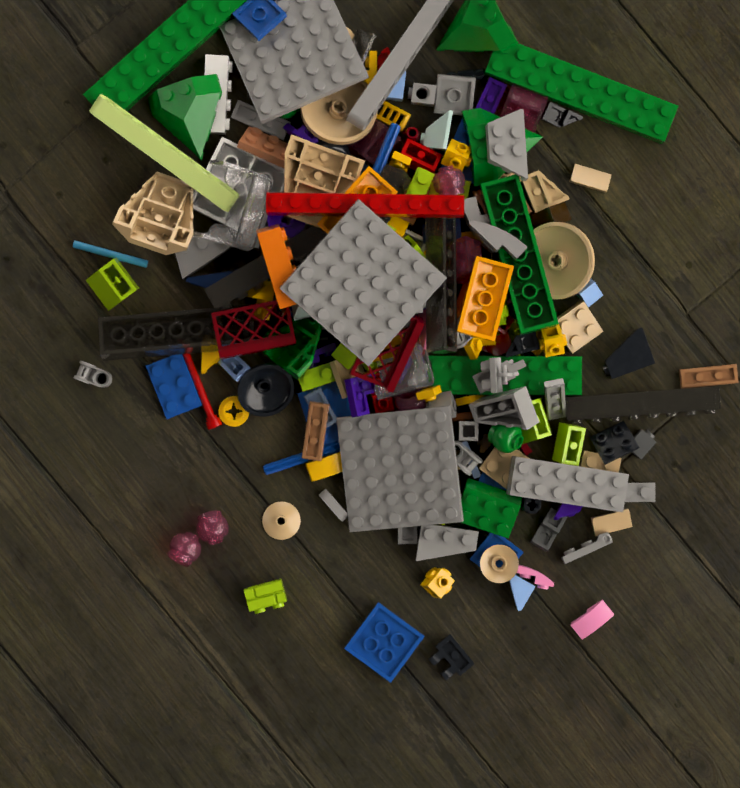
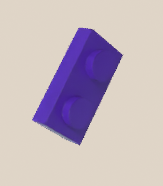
[475,77,507,114]

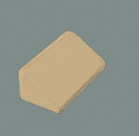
[569,164,611,193]
[591,508,632,536]

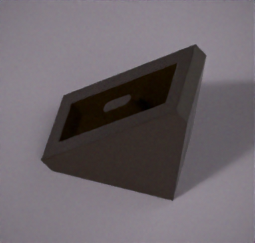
[530,202,572,229]

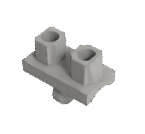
[481,357,513,393]

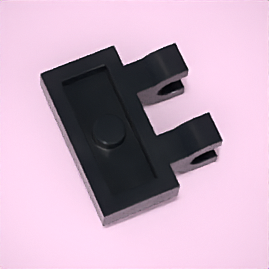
[428,634,475,680]

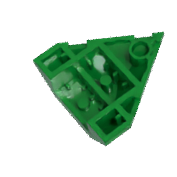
[436,0,518,52]
[148,74,222,160]
[461,108,543,187]
[261,317,323,380]

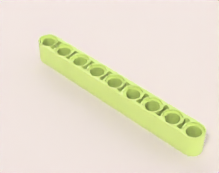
[89,94,240,212]

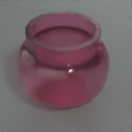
[433,165,465,195]
[395,382,427,411]
[196,510,229,545]
[168,532,202,567]

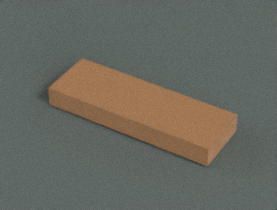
[679,364,739,389]
[302,401,330,461]

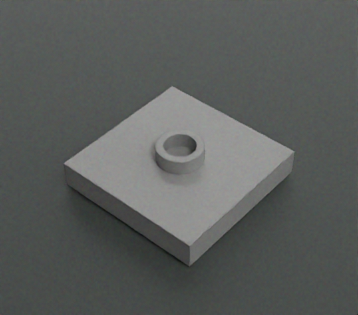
[434,74,476,115]

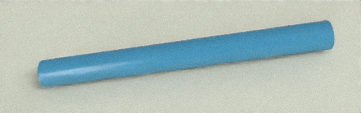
[73,240,148,268]

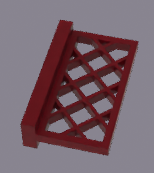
[211,300,297,359]
[349,315,425,393]

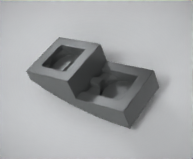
[530,508,567,552]

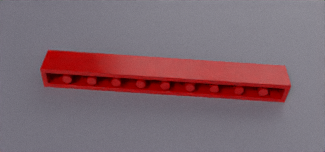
[266,192,464,218]

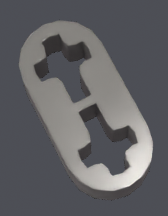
[319,489,348,522]

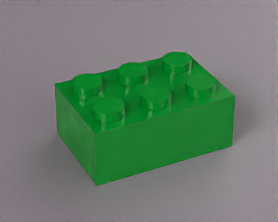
[461,478,522,539]

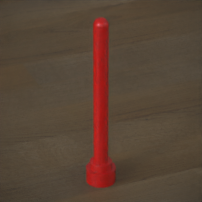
[179,342,222,430]

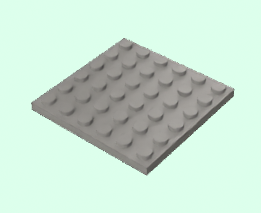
[220,0,369,124]
[280,199,447,366]
[336,406,464,532]

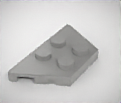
[485,109,528,181]

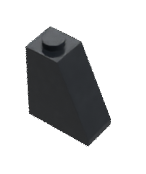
[602,327,655,379]

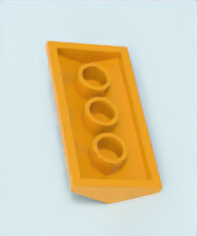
[317,166,398,234]
[457,256,514,342]

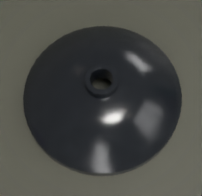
[237,363,294,417]

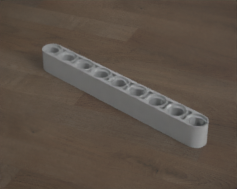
[346,0,453,131]

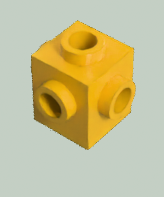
[441,139,472,173]
[538,324,567,357]
[420,567,455,599]

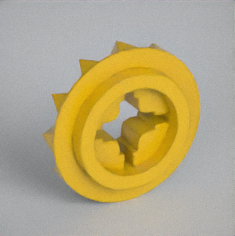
[219,396,249,427]

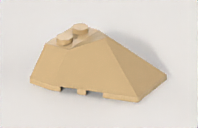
[284,135,365,228]
[113,172,193,255]

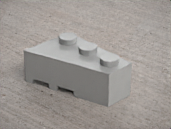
[175,227,234,280]
[469,386,539,430]
[415,524,479,561]

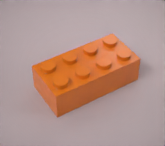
[256,224,296,309]

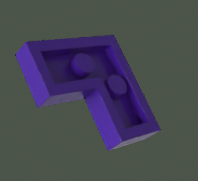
[345,373,378,418]

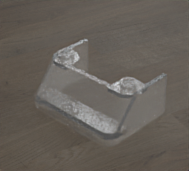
[193,160,272,251]

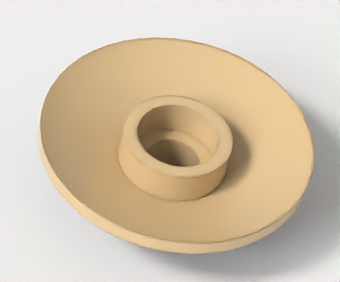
[262,502,301,540]
[480,545,519,583]

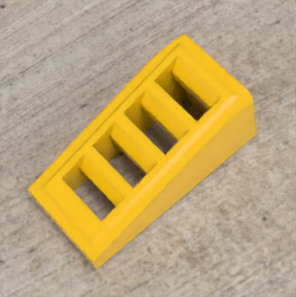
[376,101,411,133]

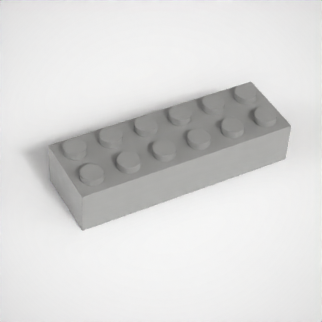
[506,456,629,512]

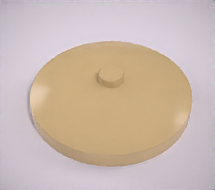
[300,81,377,145]
[534,222,595,299]

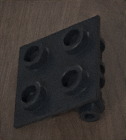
[589,421,640,465]

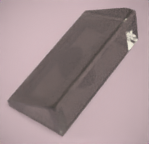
[352,30,376,64]

